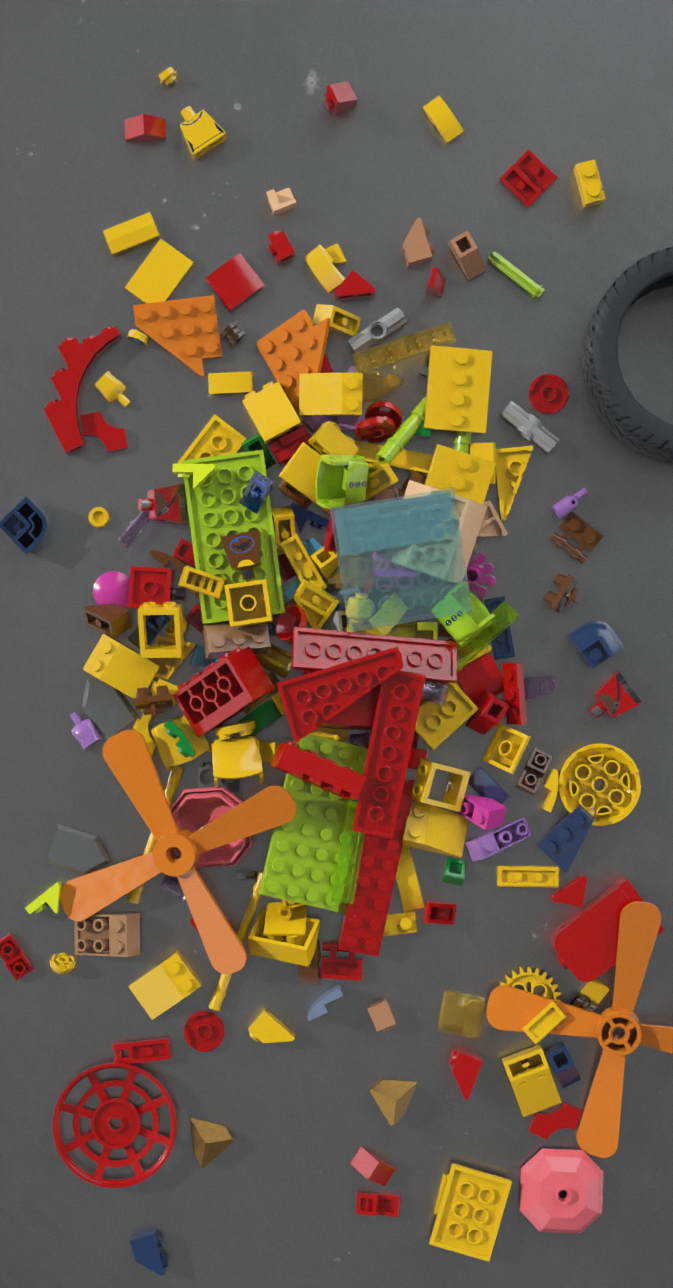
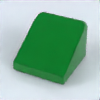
[414,423,432,439]
[442,857,467,886]

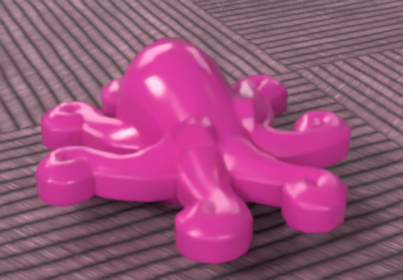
[445,552,496,597]

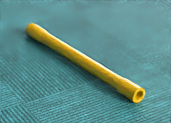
[127,765,185,904]
[208,872,263,1011]

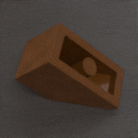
[83,604,131,639]

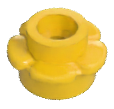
[158,67,177,85]

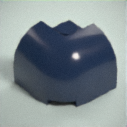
[0,496,47,554]
[567,621,625,669]

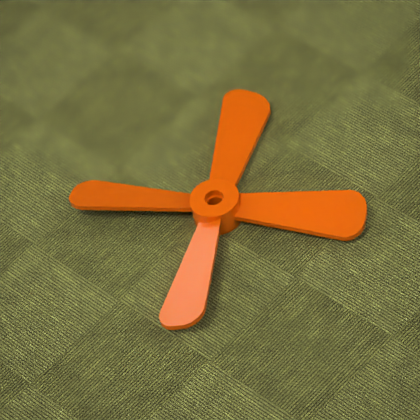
[60,730,297,974]
[486,901,673,1158]

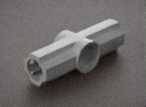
[347,307,408,356]
[501,401,560,453]

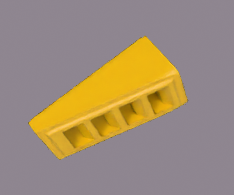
[178,566,226,599]

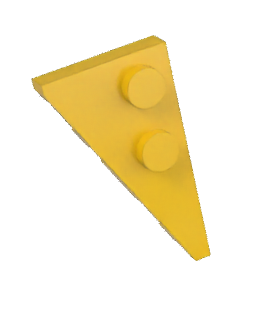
[495,445,533,521]

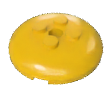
[558,743,641,826]

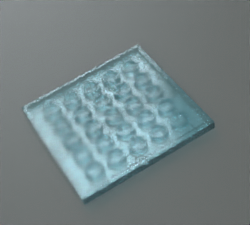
[329,488,472,632]

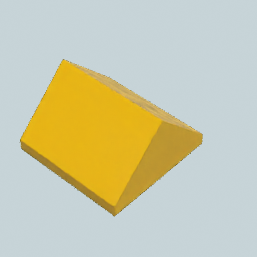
[482,723,531,774]

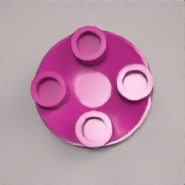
[93,571,130,608]

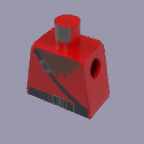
[138,484,187,525]
[590,671,643,718]

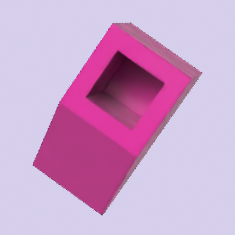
[457,794,507,830]

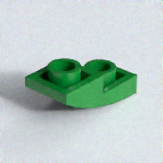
[238,699,283,736]
[164,719,196,758]

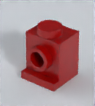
[267,231,295,266]

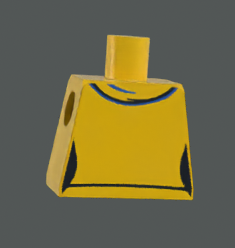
[180,106,227,160]

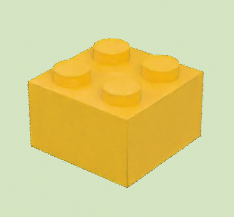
[224,579,273,628]

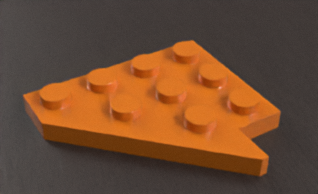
[133,295,222,377]
[255,310,331,413]

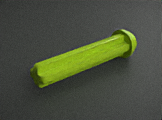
[488,251,545,299]

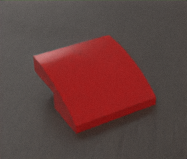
[499,149,558,207]
[205,253,264,311]
[457,653,504,706]

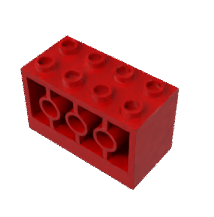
[172,646,276,737]

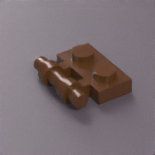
[550,512,604,563]

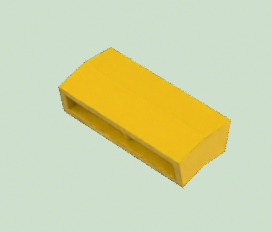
[103,212,159,255]

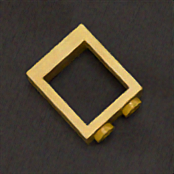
[138,601,185,658]
[411,759,471,812]

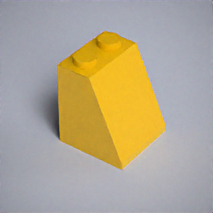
[242,381,301,446]

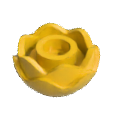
[165,617,188,639]
[50,953,76,975]

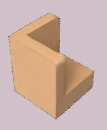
[266,188,297,216]

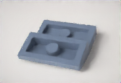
[307,983,343,1021]

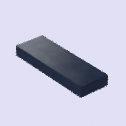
[484,596,515,660]

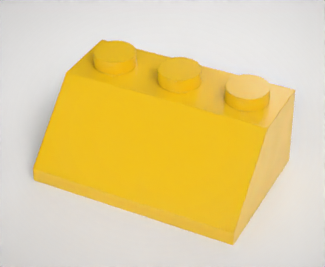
[248,908,320,967]

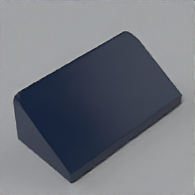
[468,767,510,804]

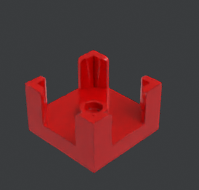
[128,566,175,609]

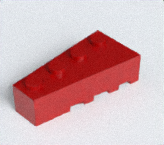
[271,741,366,800]

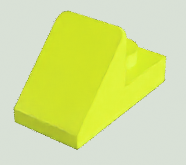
[172,464,216,491]
[25,881,62,914]

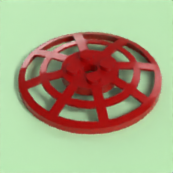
[53,1063,177,1188]

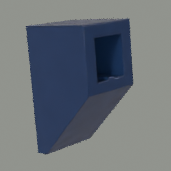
[545,1042,582,1089]
[130,1229,169,1275]

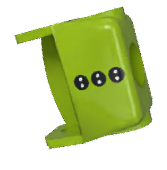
[315,454,369,510]
[431,581,497,647]

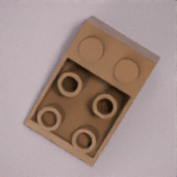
[74,913,140,957]

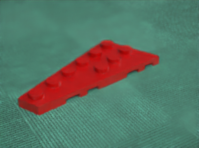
[277,646,404,744]

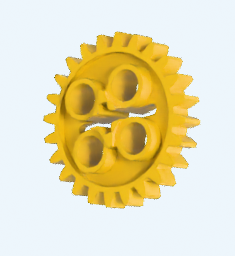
[499,966,562,1033]

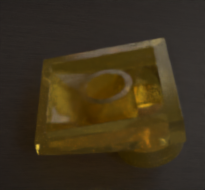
[437,990,485,1039]

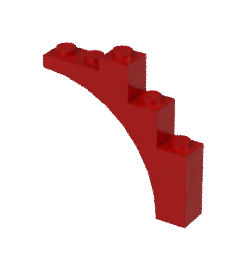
[44,326,122,455]

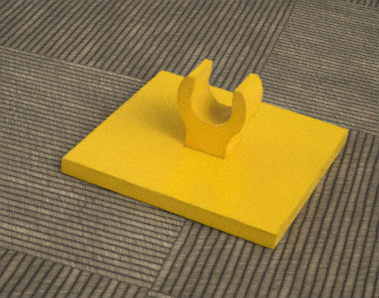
[263,902,308,936]

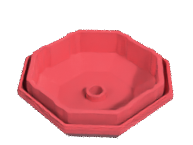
[170,786,254,868]
[519,1148,604,1234]

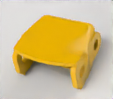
[151,714,212,770]
[211,736,264,788]

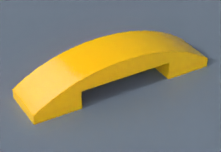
[396,846,424,912]

